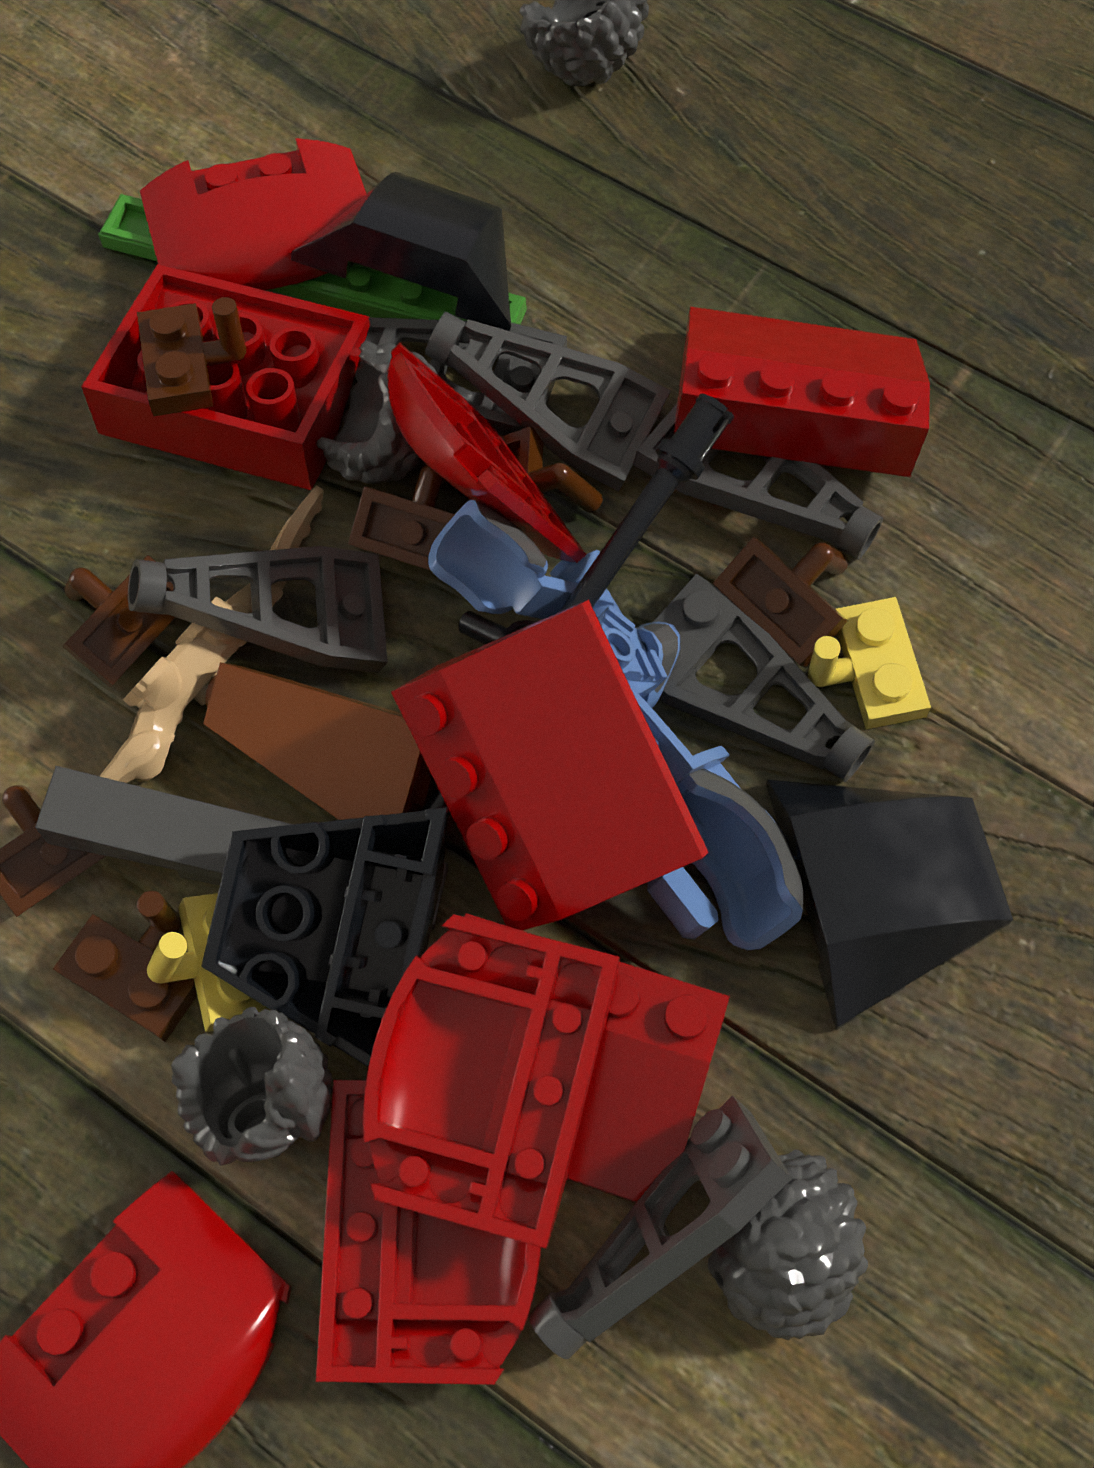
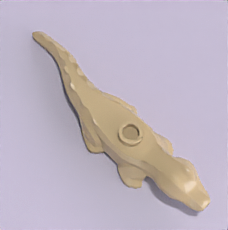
[100,485,324,783]

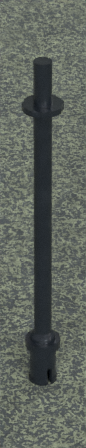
[421,394,734,817]

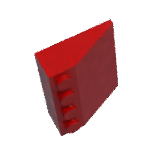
[81,264,370,490]
[673,306,930,477]
[391,599,709,931]
[464,913,730,1203]

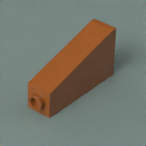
[203,662,435,820]

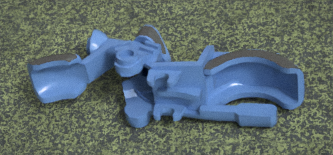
[428,500,803,950]

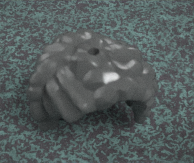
[519,0,649,87]
[316,341,437,484]
[171,1007,333,1166]
[708,1149,868,1340]

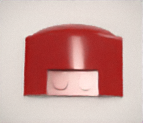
[140,138,367,290]
[387,342,587,563]
[363,914,620,1249]
[316,1080,541,1385]
[0,1171,292,1468]

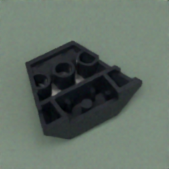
[291,172,511,331]
[766,780,1013,1030]
[201,807,448,1070]

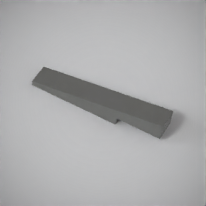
[35,766,448,929]

